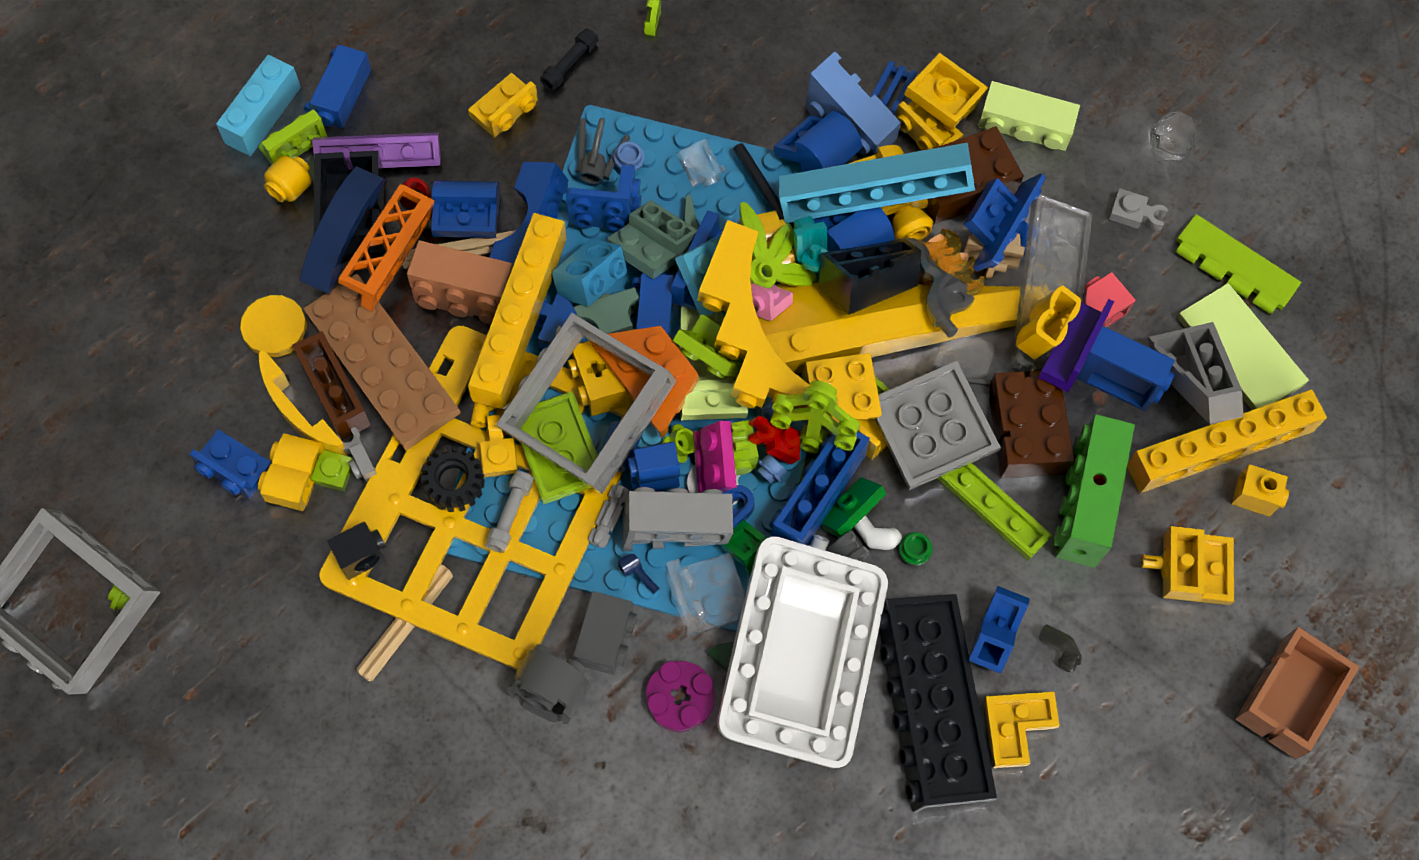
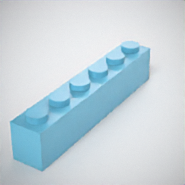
[779,143,975,223]

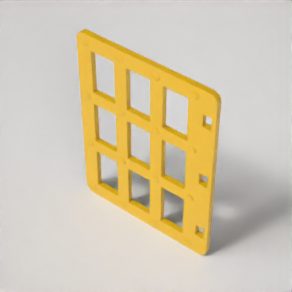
[319,326,634,670]

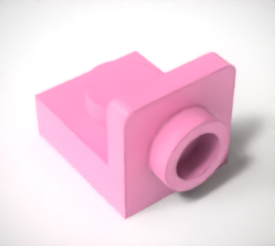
[751,283,793,321]

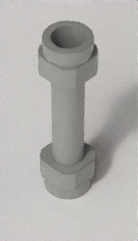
[485,471,534,553]

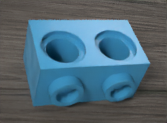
[552,238,628,307]

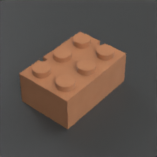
[407,240,513,325]
[1235,627,1360,760]

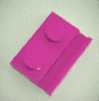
[693,421,737,493]

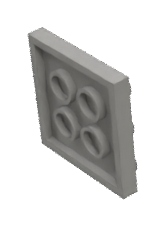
[875,361,1001,490]

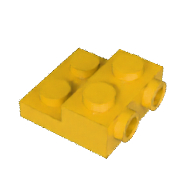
[904,53,988,130]

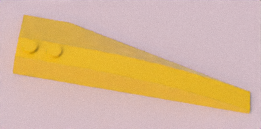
[758,282,1048,374]

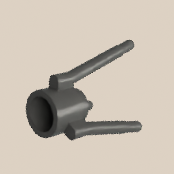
[576,118,630,185]

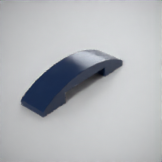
[299,166,386,295]

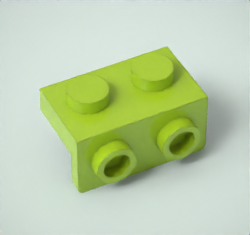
[673,315,744,378]

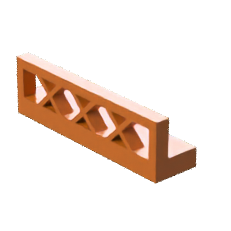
[338,183,435,311]

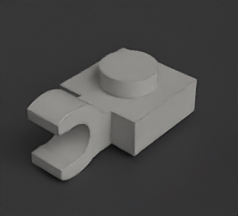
[337,427,377,484]

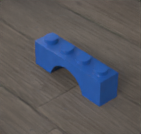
[489,162,569,266]

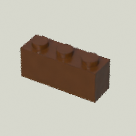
[292,331,370,440]

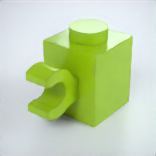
[731,420,759,475]

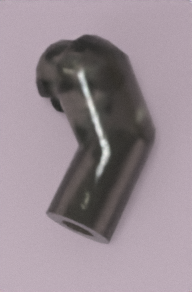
[1039,624,1082,672]

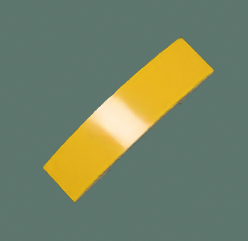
[259,350,349,456]

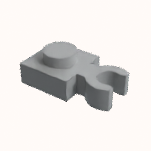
[1109,188,1168,231]

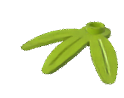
[739,202,817,288]

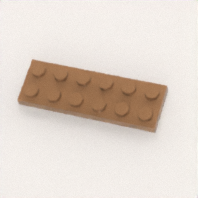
[303,273,461,451]

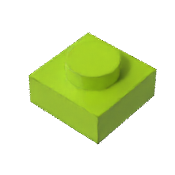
[310,450,354,492]

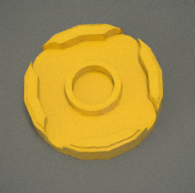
[240,295,307,357]

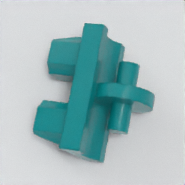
[793,216,828,273]

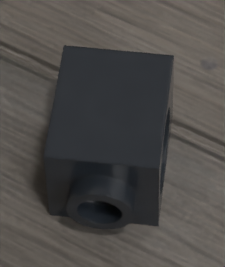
[327,521,386,580]

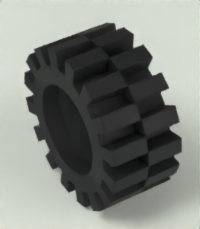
[421,446,485,512]

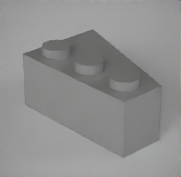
[1149,322,1243,424]
[622,487,733,552]

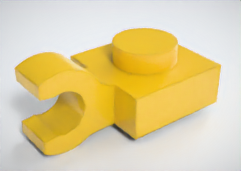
[480,415,518,477]

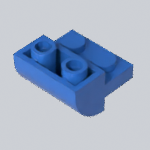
[773,110,863,172]
[431,180,500,238]
[813,207,895,252]

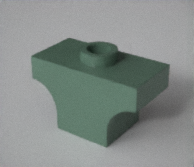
[574,287,639,334]

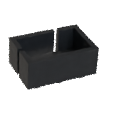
[313,150,384,254]

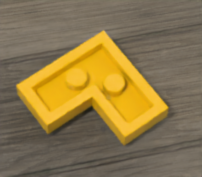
[983,692,1060,769]

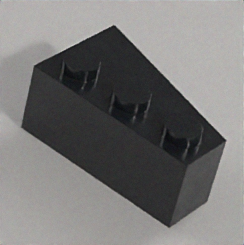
[819,238,921,315]

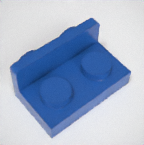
[189,429,272,498]

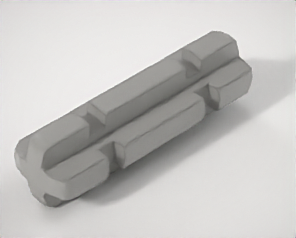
[588,485,629,548]

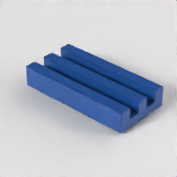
[870,61,917,116]

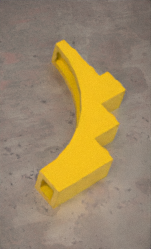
[697,220,838,416]

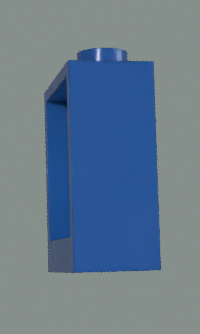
[1076,326,1175,412]

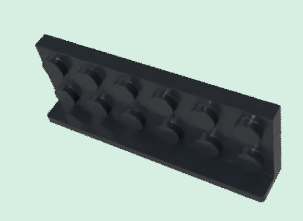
[879,594,997,812]

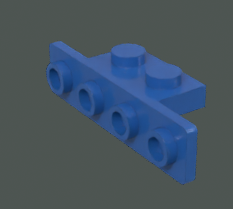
[964,173,1046,271]

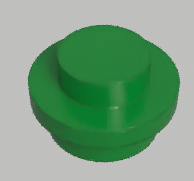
[899,532,933,566]

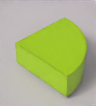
[643,0,661,36]

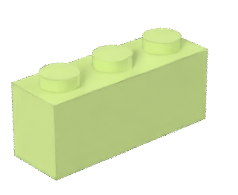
[978,81,1080,151]

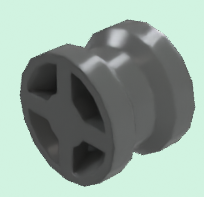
[827,531,870,562]

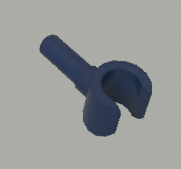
[618,554,660,594]

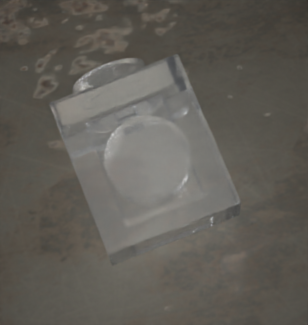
[676,138,726,188]

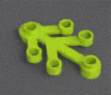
[770,381,860,454]

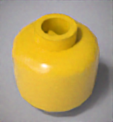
[264,155,312,202]

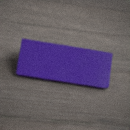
[1038,299,1115,392]

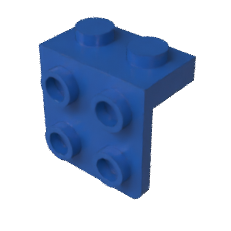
[566,165,641,232]

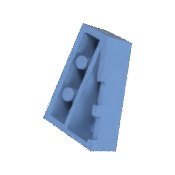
[805,51,901,157]

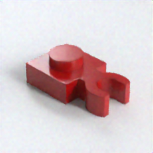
[748,416,800,465]

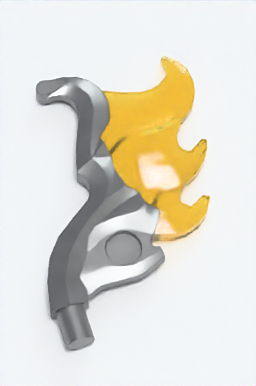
[895,228,985,337]

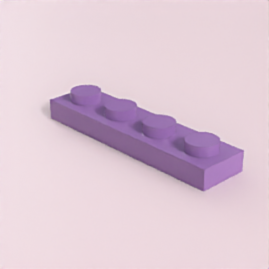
[312,132,441,170]

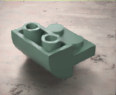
[607,200,698,279]

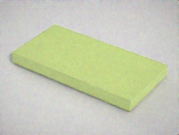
[1176,283,1309,410]

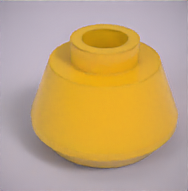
[892,205,933,241]

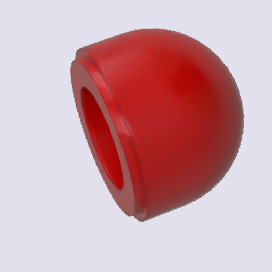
[400,177,431,210]

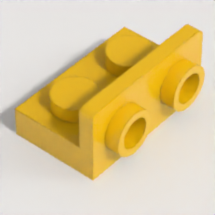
[468,72,538,138]

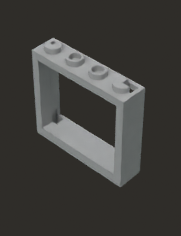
[496,313,677,494]
[0,508,161,695]

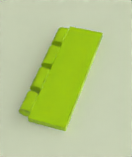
[1176,214,1302,315]

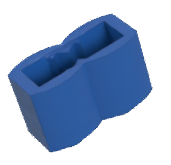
[628,441,680,492]

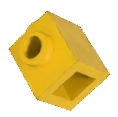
[1232,464,1289,517]

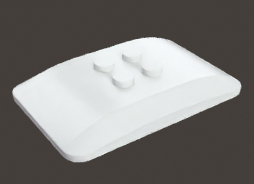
[717,537,888,768]

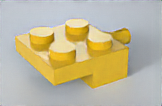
[1140,526,1234,605]

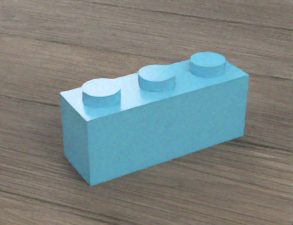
[216,55,301,156]

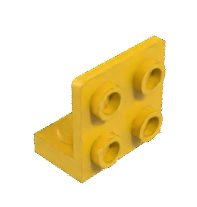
[802,353,882,426]

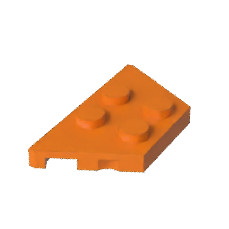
[590,326,699,438]

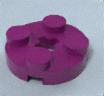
[646,661,715,733]

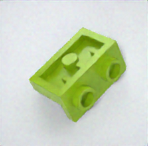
[259,109,327,165]

